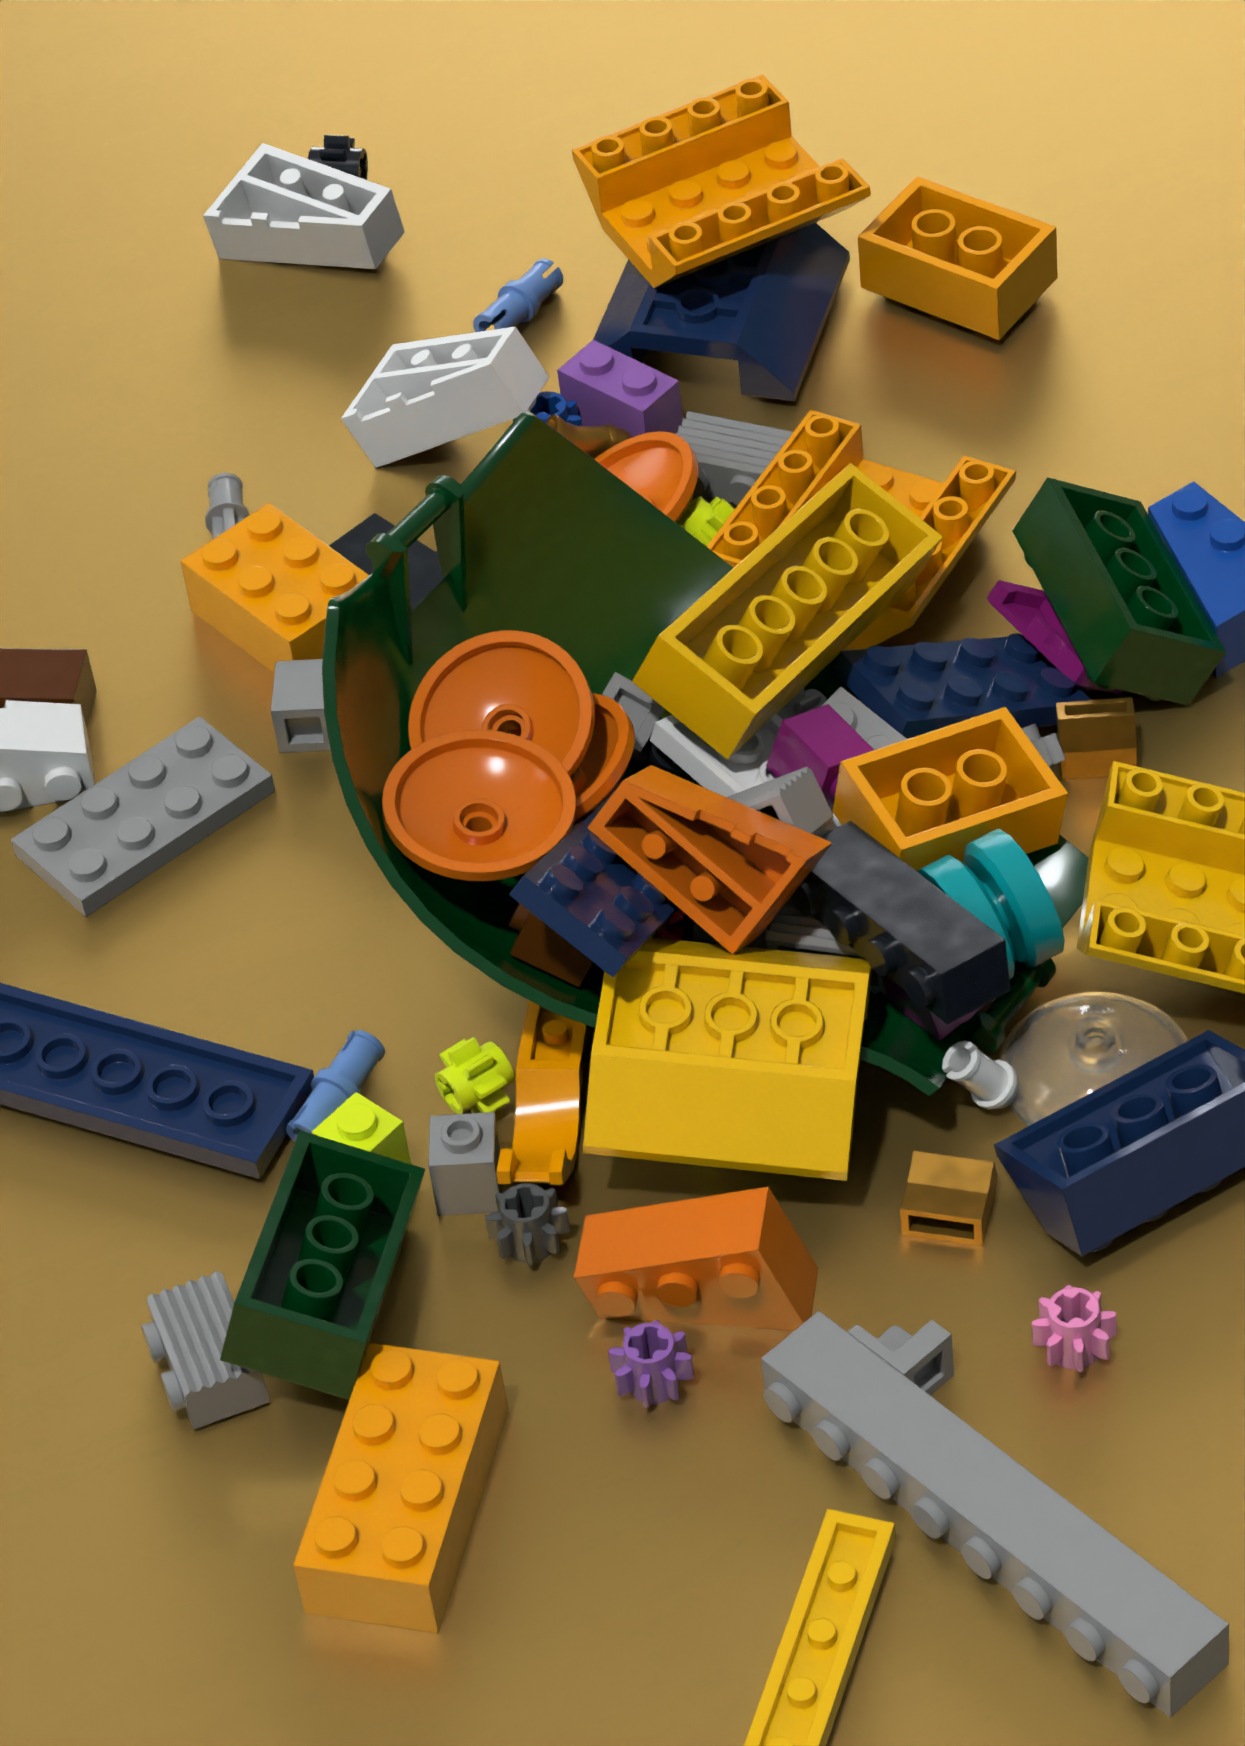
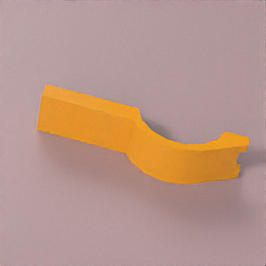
[496,1000,591,1185]

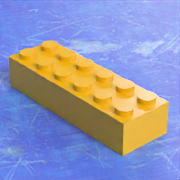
[632,463,943,760]

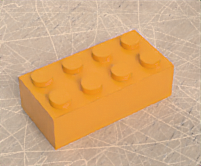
[293,1343,508,1634]

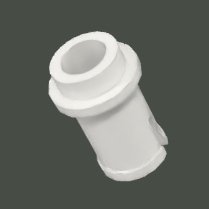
[942,1041,1019,1110]

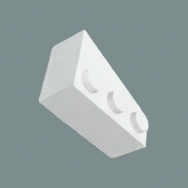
[203,143,405,269]
[341,326,549,468]
[0,700,95,812]

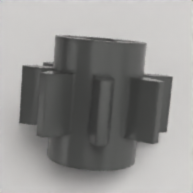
[485,1182,570,1265]

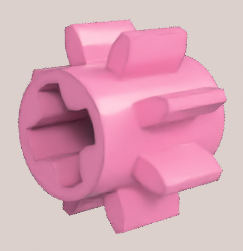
[1032,1285,1117,1372]

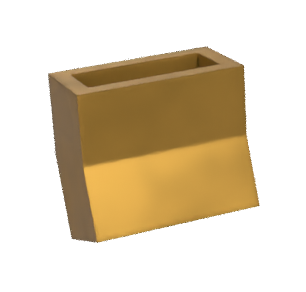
[1056,697,1137,780]
[900,1150,998,1246]

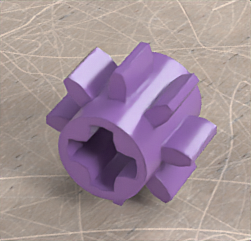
[608,1320,694,1407]

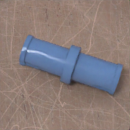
[473,258,563,332]
[286,1030,385,1142]

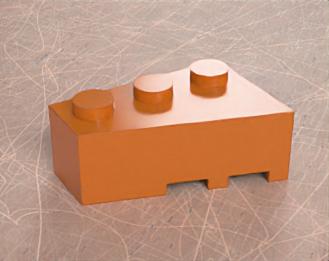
[587,765,832,955]
[574,1186,818,1331]

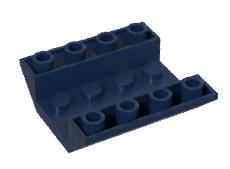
[593,223,850,401]

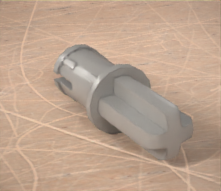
[205,473,250,540]

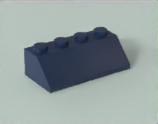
[994,1030,1245,1256]

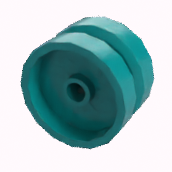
[916,828,1065,980]

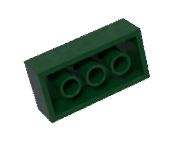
[1012,477,1226,705]
[220,1130,425,1400]

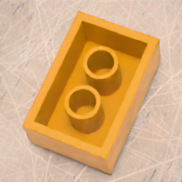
[857,176,1058,340]
[180,503,369,674]
[833,707,1068,870]

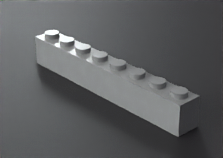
[761,1311,1229,1718]

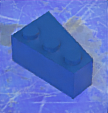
[1148,481,1245,678]

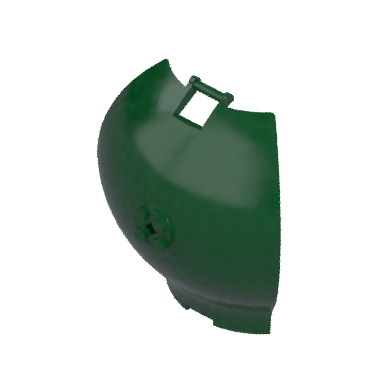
[322,411,1089,1096]

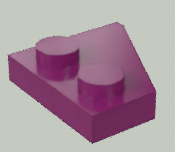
[987,580,1123,694]

